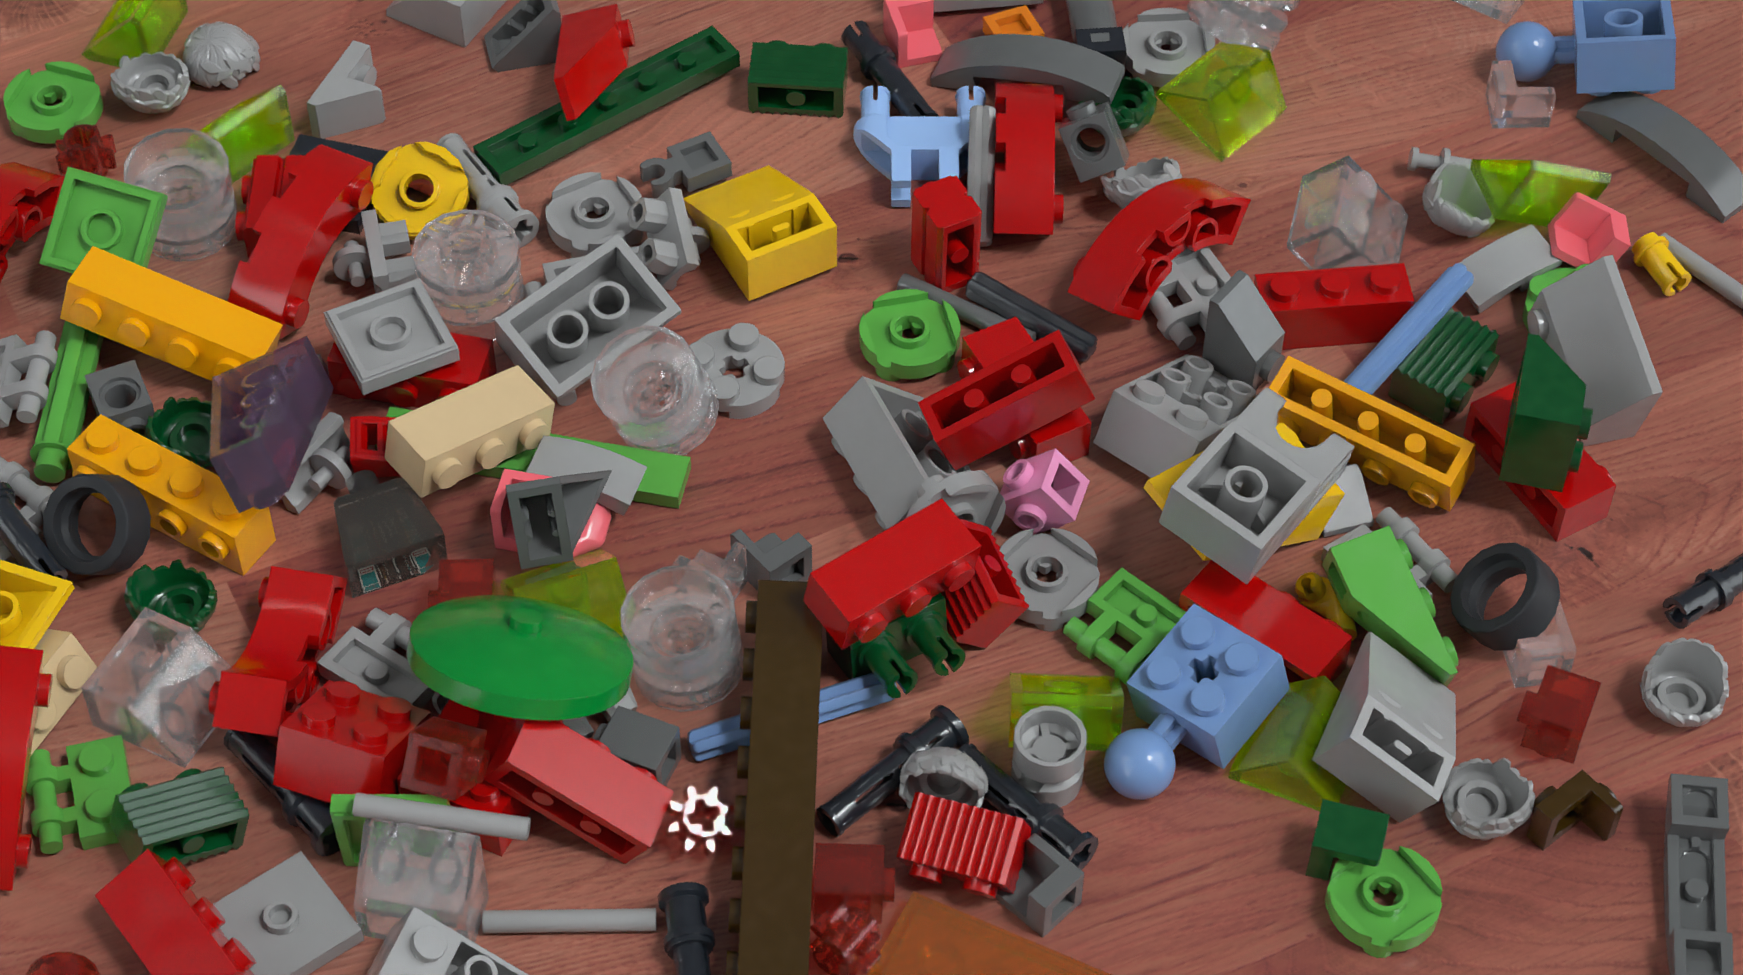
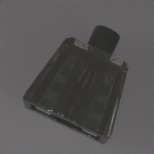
[333,470,449,598]

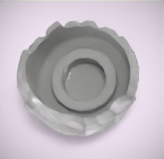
[182,21,261,89]
[110,51,191,114]
[1101,156,1182,209]
[1422,162,1500,238]
[1640,638,1729,727]
[899,747,988,809]
[1442,758,1535,841]

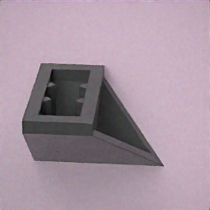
[484,0,561,72]
[506,470,612,569]

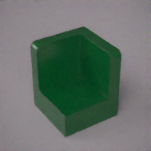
[1306,799,1390,881]

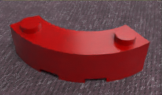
[993,83,1064,235]
[227,144,374,340]
[0,162,65,283]
[1067,178,1251,321]
[208,566,348,737]
[0,645,53,891]

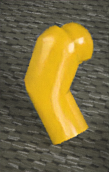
[1295,572,1357,641]

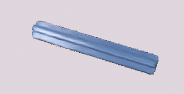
[1343,263,1474,395]
[687,673,897,762]

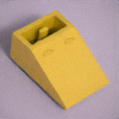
[683,165,837,301]

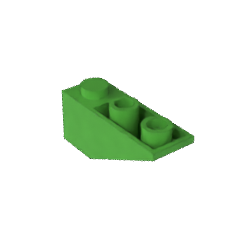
[1322,525,1459,687]

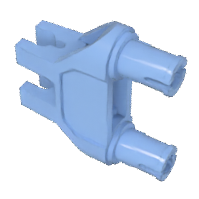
[853,86,986,207]

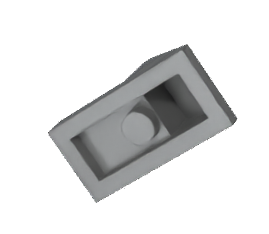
[307,40,386,139]

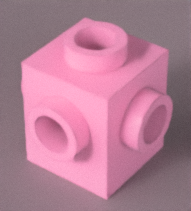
[1000,448,1090,535]

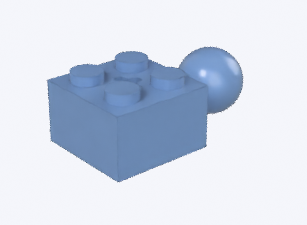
[1496,0,1676,96]
[1104,603,1290,800]

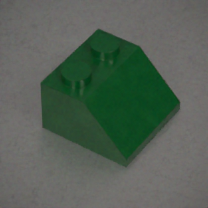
[1499,333,1593,492]

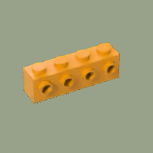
[60,246,283,397]
[1269,356,1475,512]
[67,414,276,576]

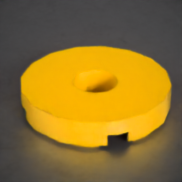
[371,141,469,240]

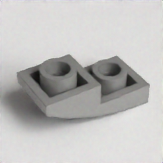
[1460,224,1563,313]
[526,436,647,516]

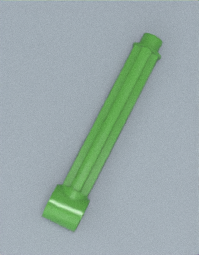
[30,321,104,483]

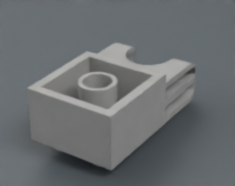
[1158,387,1355,584]

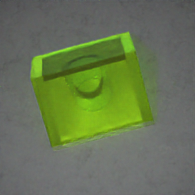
[82,0,188,67]
[1156,42,1287,162]
[172,84,295,191]
[1470,159,1611,227]
[500,549,637,640]
[1008,673,1124,751]
[1228,675,1347,811]

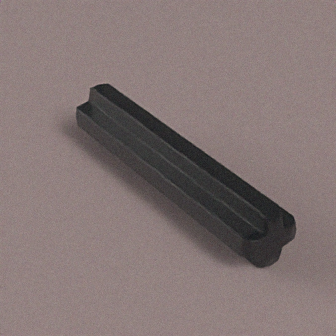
[965,272,1098,362]

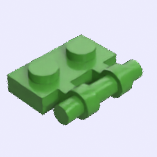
[1063,567,1186,685]
[26,735,132,854]

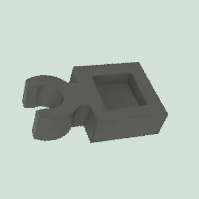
[640,131,732,198]

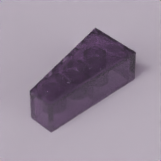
[210,336,334,513]

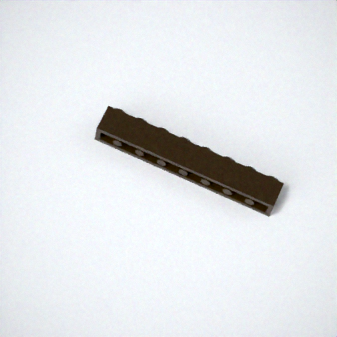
[726,580,823,975]

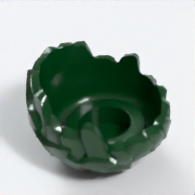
[1078,77,1157,137]
[145,397,232,469]
[124,559,218,640]

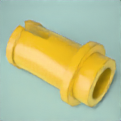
[1632,232,1692,296]

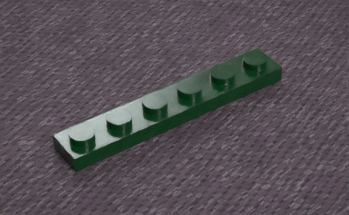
[473,25,740,185]

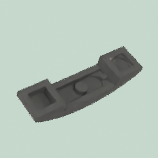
[930,34,1125,104]
[1576,91,1743,223]
[1664,773,1734,975]

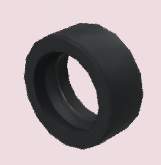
[43,474,151,575]
[1450,543,1560,651]

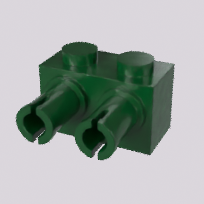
[825,593,966,698]

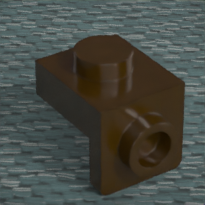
[1527,770,1623,851]

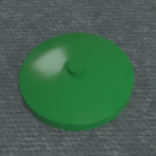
[407,595,634,720]

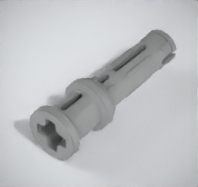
[436,133,539,249]

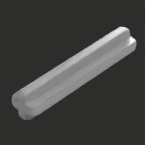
[967,105,996,247]

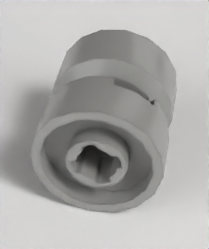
[1011,706,1087,807]

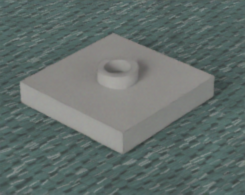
[323,278,460,395]
[213,851,364,975]

